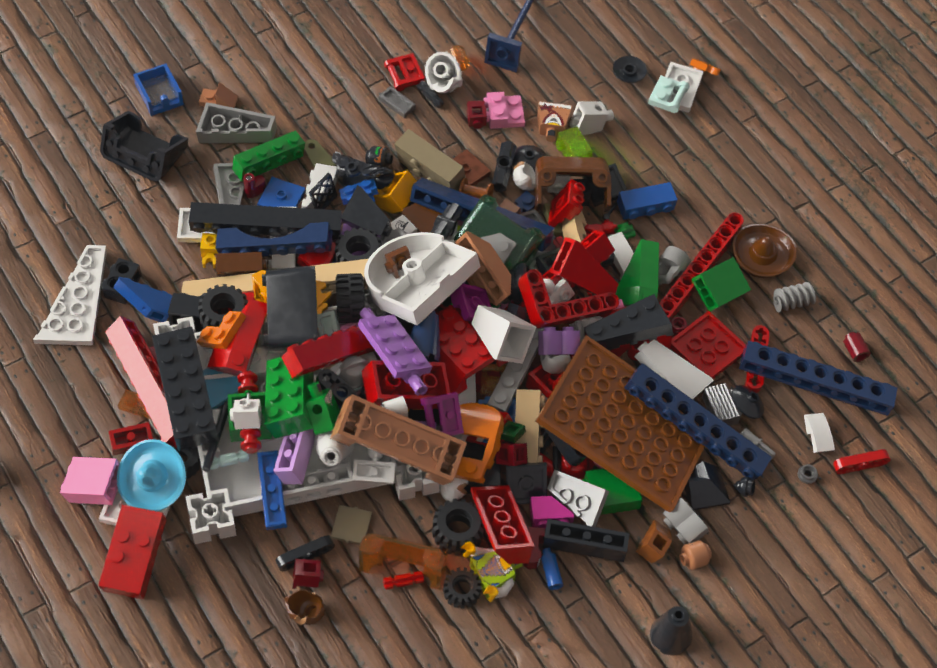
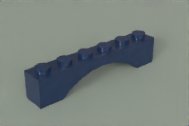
[216,222,333,257]

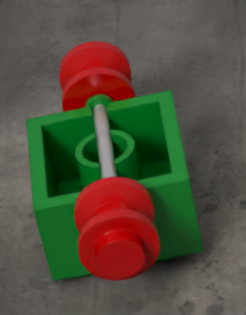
[228,370,272,454]

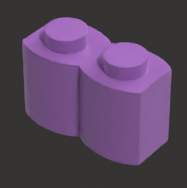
[538,327,580,355]

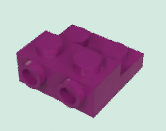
[450,284,491,322]

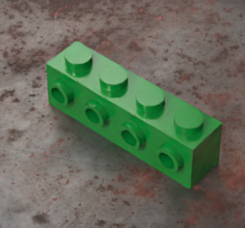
[232,130,305,182]

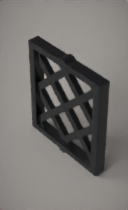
[309,173,338,209]

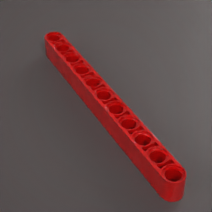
[627,212,744,361]

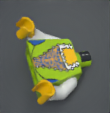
[461,541,523,602]

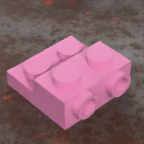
[483,92,525,129]

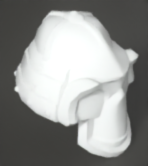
[425,51,462,93]

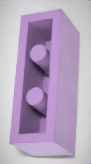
[274,429,315,485]

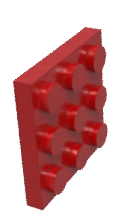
[671,311,746,379]

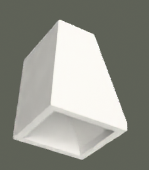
[471,305,536,364]

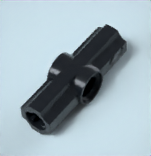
[492,141,517,193]
[430,203,463,240]

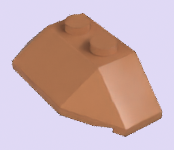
[454,231,511,306]

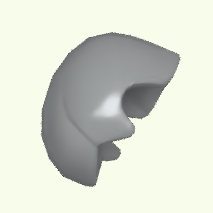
[540,354,571,374]

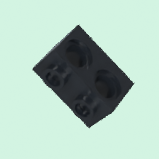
[101,258,142,304]

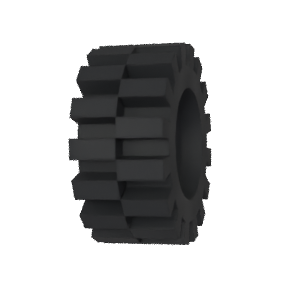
[443,567,482,609]

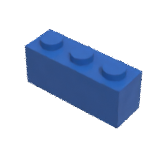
[617,182,677,220]

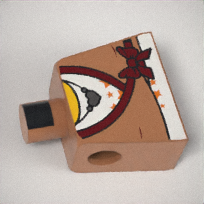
[537,101,572,142]

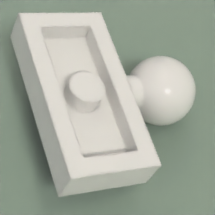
[543,279,575,304]
[352,448,396,485]

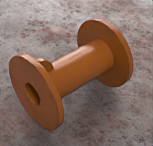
[459,177,494,203]

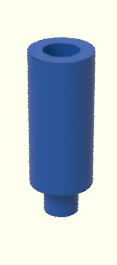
[541,548,563,590]

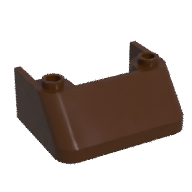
[535,156,611,212]

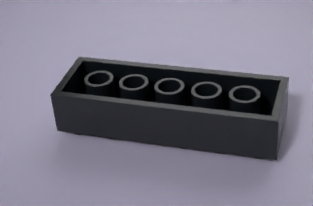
[152,326,219,451]

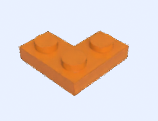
[197,311,246,349]

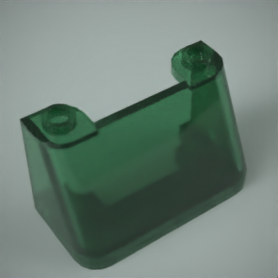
[454,194,546,271]

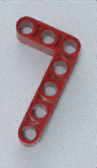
[518,269,619,329]

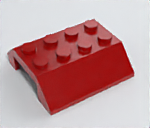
[437,305,508,395]

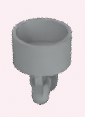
[658,246,691,286]

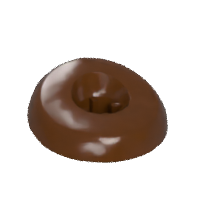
[733,224,797,278]

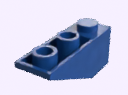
[113,277,172,322]

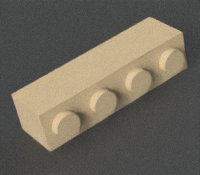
[515,389,546,463]

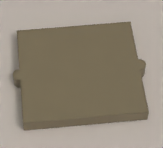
[331,505,372,545]

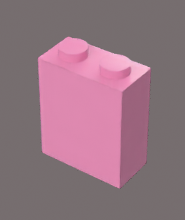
[60,457,120,505]

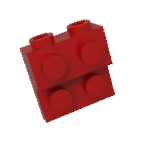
[548,179,585,228]

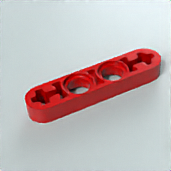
[745,325,770,393]

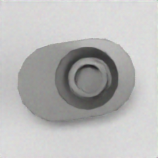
[325,356,368,392]

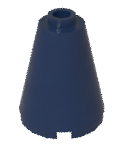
[409,310,441,362]

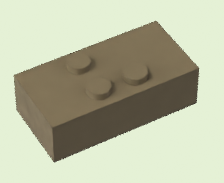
[394,129,466,191]

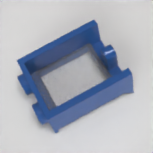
[133,64,184,116]

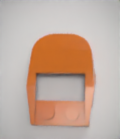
[455,403,504,484]

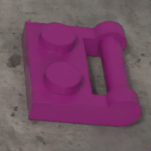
[421,392,464,436]

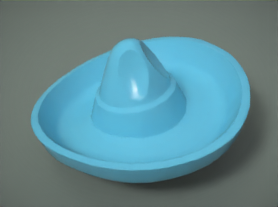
[117,439,186,511]

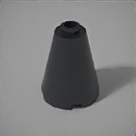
[650,606,692,656]

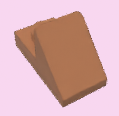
[199,82,238,108]

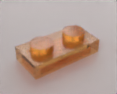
[118,389,152,420]

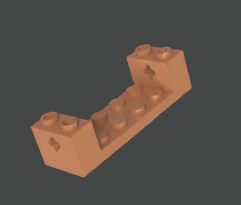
[330,394,467,485]

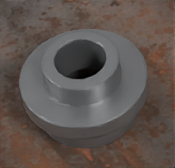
[797,464,818,484]

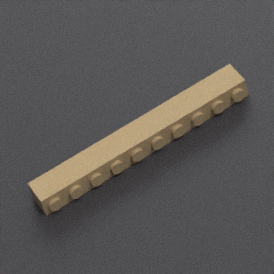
[182,259,368,296]

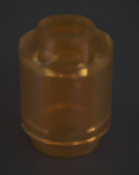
[448,45,469,71]

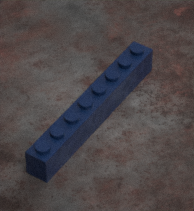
[410,178,555,252]

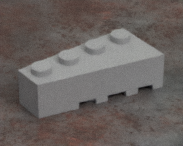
[196,102,277,143]

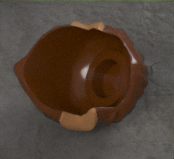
[284,590,325,625]

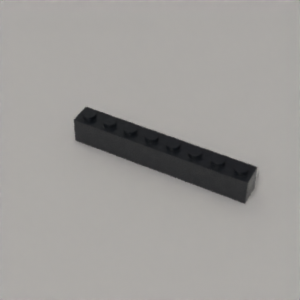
[189,202,342,240]

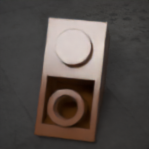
[636,520,672,564]

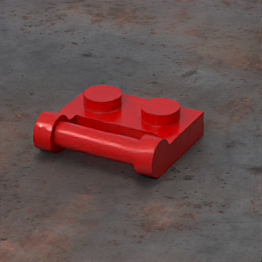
[384,53,425,91]

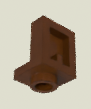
[384,245,411,279]

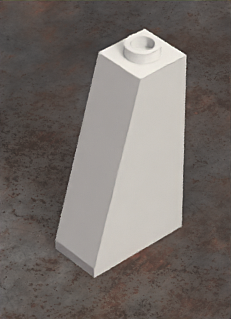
[634,340,714,399]

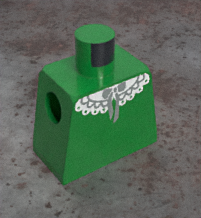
[305,382,340,435]

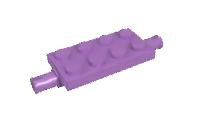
[358,307,432,396]

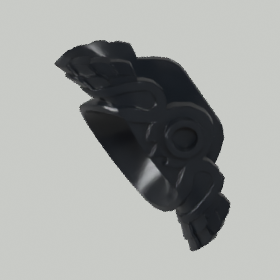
[332,151,395,190]

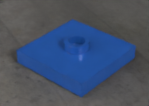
[257,177,306,207]

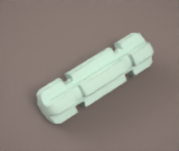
[211,450,249,470]

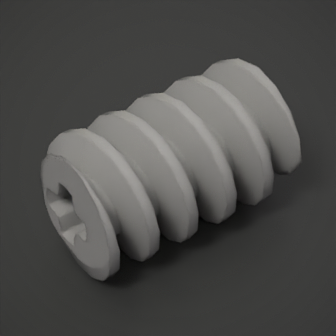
[773,282,816,312]

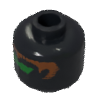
[365,146,393,168]

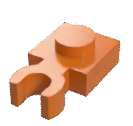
[690,58,721,76]

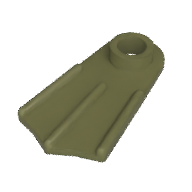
[304,139,336,168]

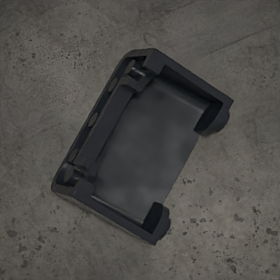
[100,111,189,181]
[262,266,318,351]

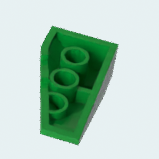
[616,239,659,307]

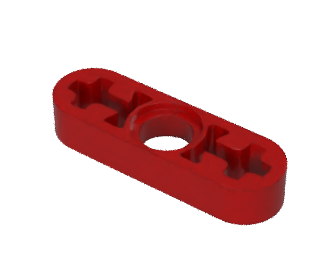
[833,449,891,474]

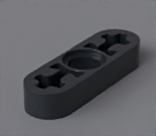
[275,535,335,571]

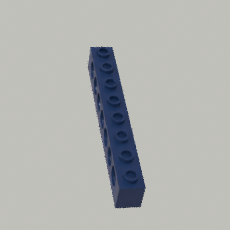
[739,341,898,416]
[624,363,772,480]

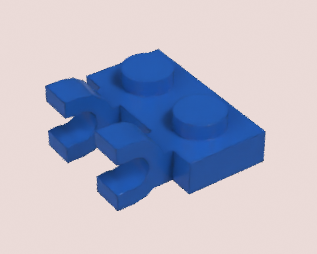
[339,178,379,205]

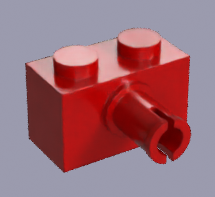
[109,422,153,456]

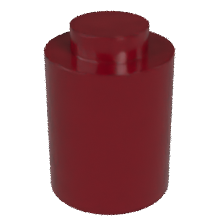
[843,332,871,362]

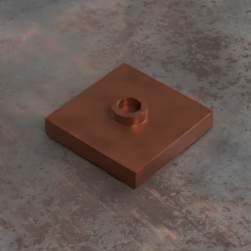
[453,149,491,186]

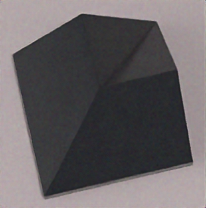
[684,461,731,510]

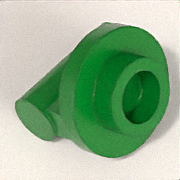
[615,222,636,240]

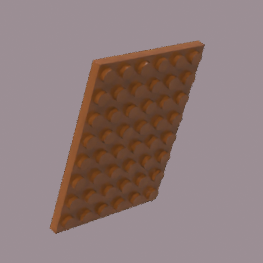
[535,335,705,512]

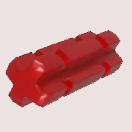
[383,571,424,590]

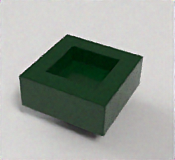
[501,421,526,443]

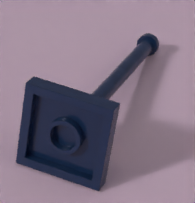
[484,0,534,72]

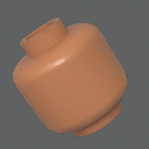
[679,540,712,570]

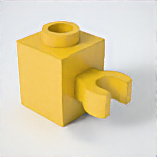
[200,233,218,269]

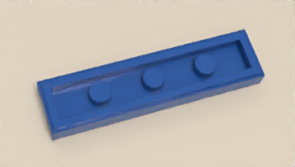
[257,450,287,530]

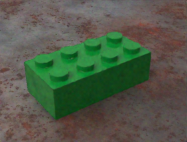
[265,357,314,439]

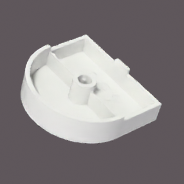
[364,232,481,325]

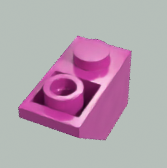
[530,496,574,529]

